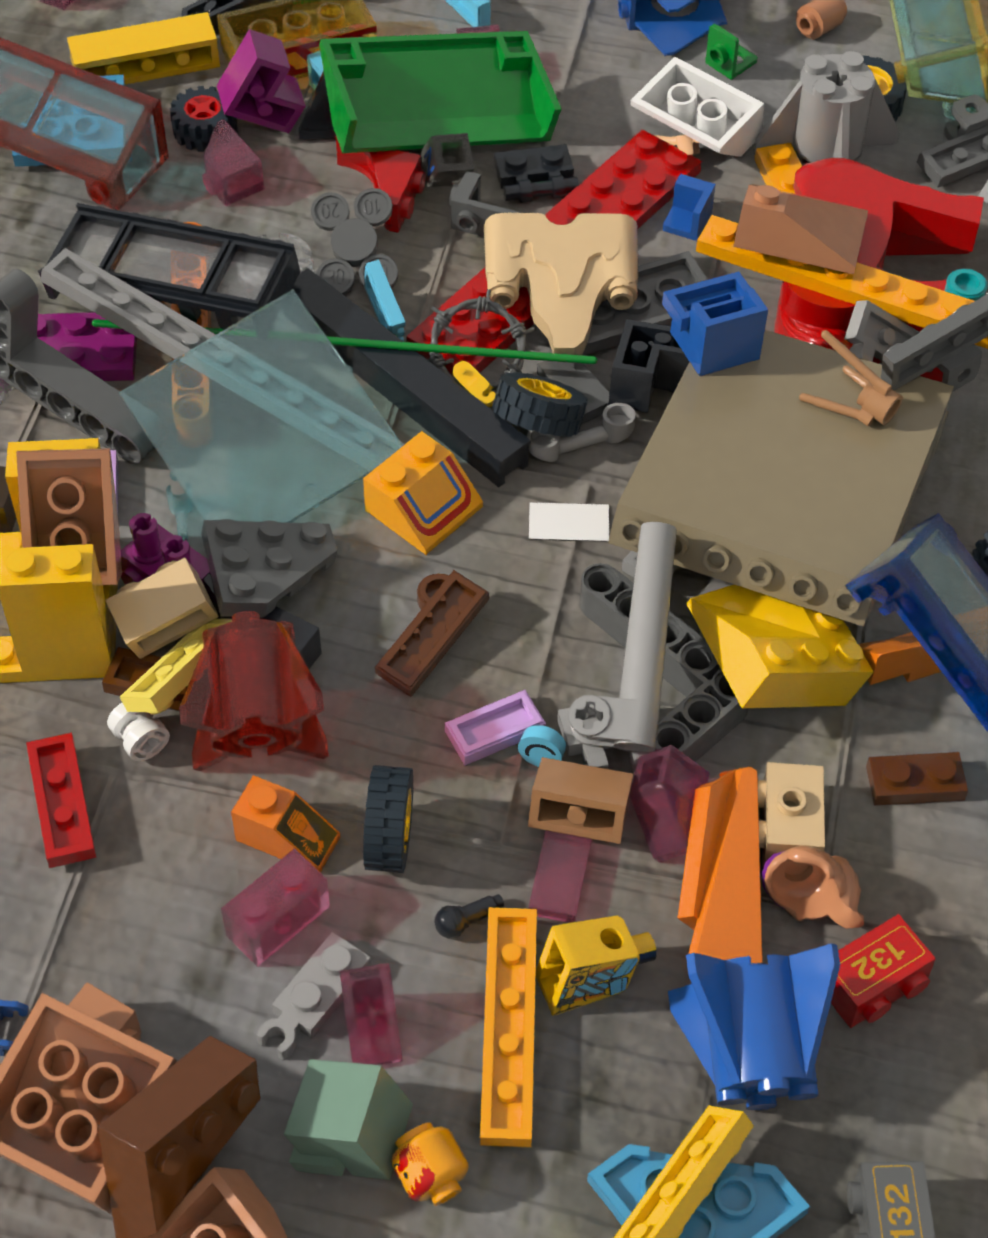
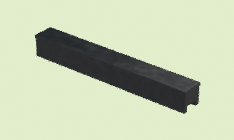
[282,268,531,487]

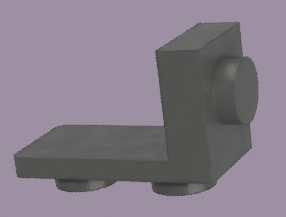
[449,171,521,237]

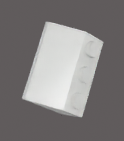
[630,57,764,157]

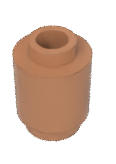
[796,0,847,39]

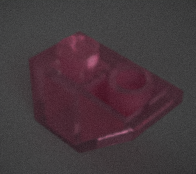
[630,745,710,863]

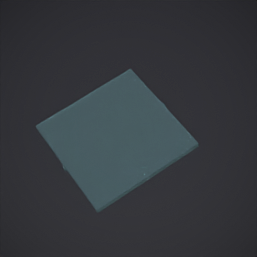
[119,290,403,523]

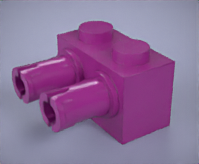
[121,513,210,587]

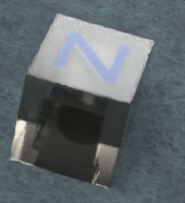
[421,133,474,187]

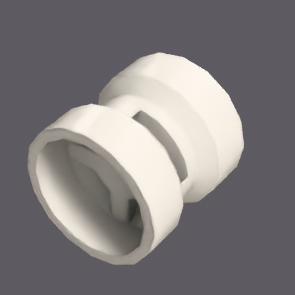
[107,703,170,761]

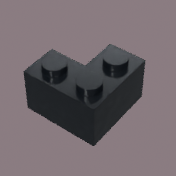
[608,319,690,413]

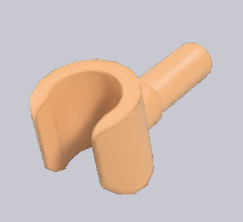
[654,135,700,155]

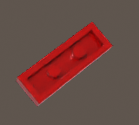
[26,732,97,868]

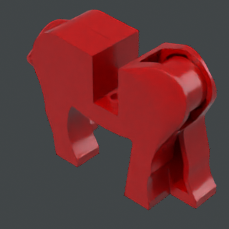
[774,158,984,382]

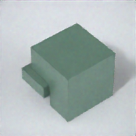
[284,1059,413,1180]

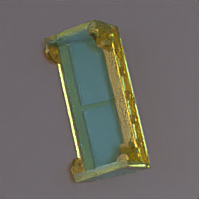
[889,0,988,103]

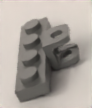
[917,94,988,188]
[881,293,988,392]

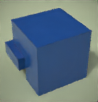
[662,271,768,376]

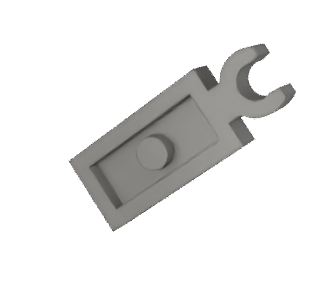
[257,932,372,1060]

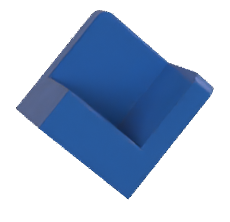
[663,174,716,241]

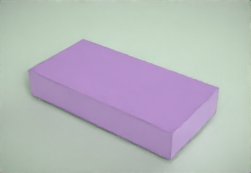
[445,690,546,766]

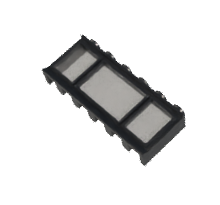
[38,203,301,342]

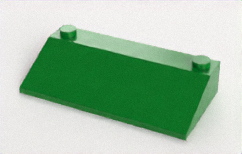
[319,31,562,153]

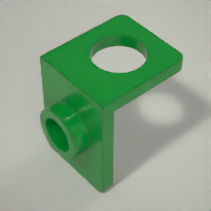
[705,23,758,80]

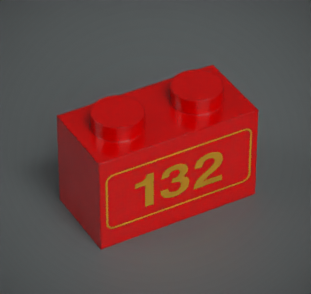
[831,914,936,1028]

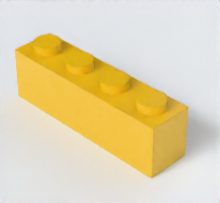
[67,12,220,85]

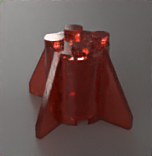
[180,611,329,771]

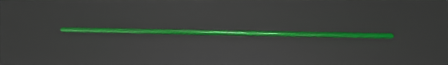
[92,319,598,364]

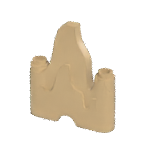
[484,213,638,355]

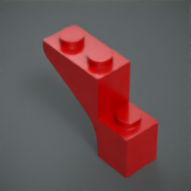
[336,137,426,233]

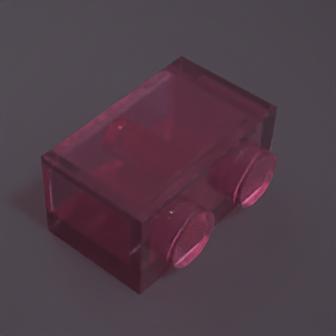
[221,848,330,967]

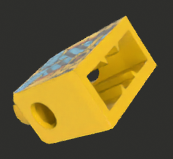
[535,916,657,1016]

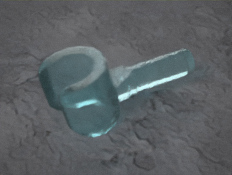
[166,483,194,541]

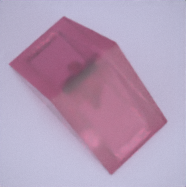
[339,963,403,1065]

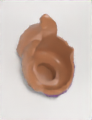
[761,846,864,928]

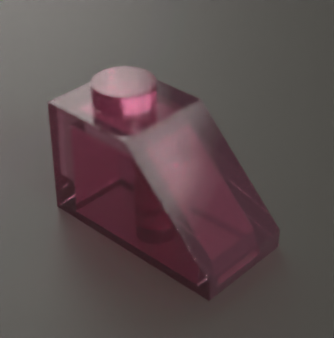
[202,119,264,206]

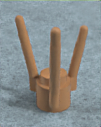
[799,330,903,427]

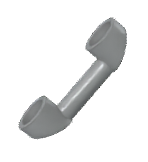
[527,403,636,462]

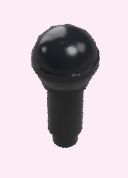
[434,894,504,939]

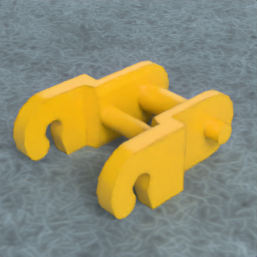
[453,361,496,408]

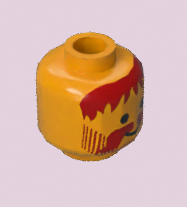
[391,1122,469,1206]

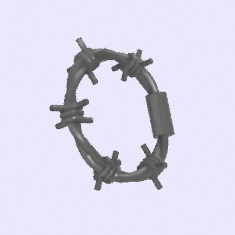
[427,289,535,397]

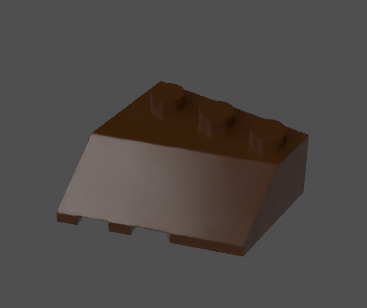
[97,1036,261,1238]

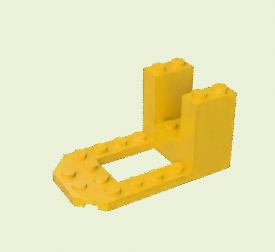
[0,438,118,683]

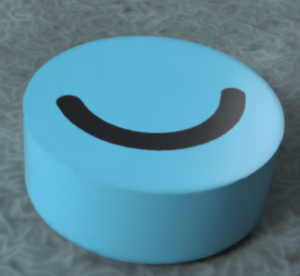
[518,725,566,767]

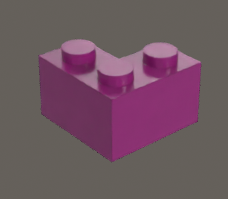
[217,29,306,134]

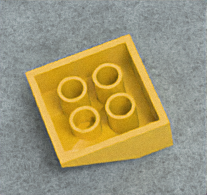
[687,585,874,709]

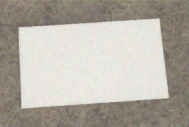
[529,502,609,541]

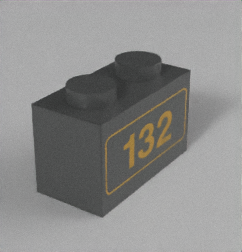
[847,1161,936,1238]

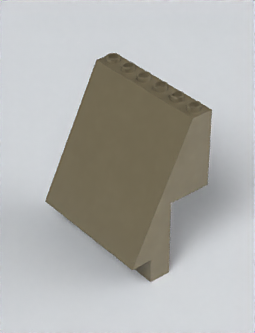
[608,330,954,626]

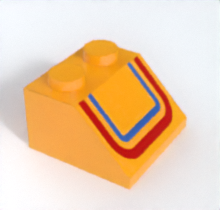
[363,431,483,555]

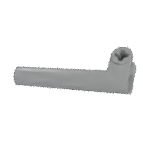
[569,522,677,753]

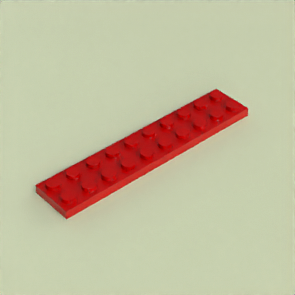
[406,129,702,376]

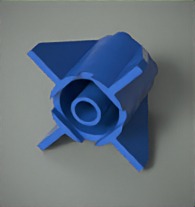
[668,943,840,1110]

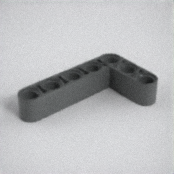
[0,269,167,464]
[580,563,748,778]

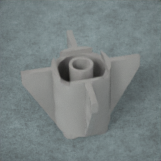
[754,51,899,164]

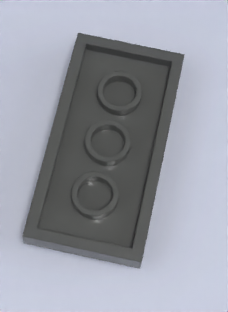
[582,251,708,356]

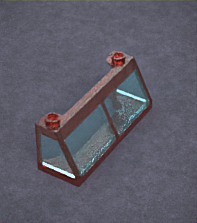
[0,37,169,211]

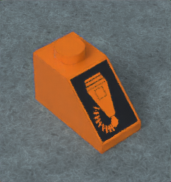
[231,775,340,875]

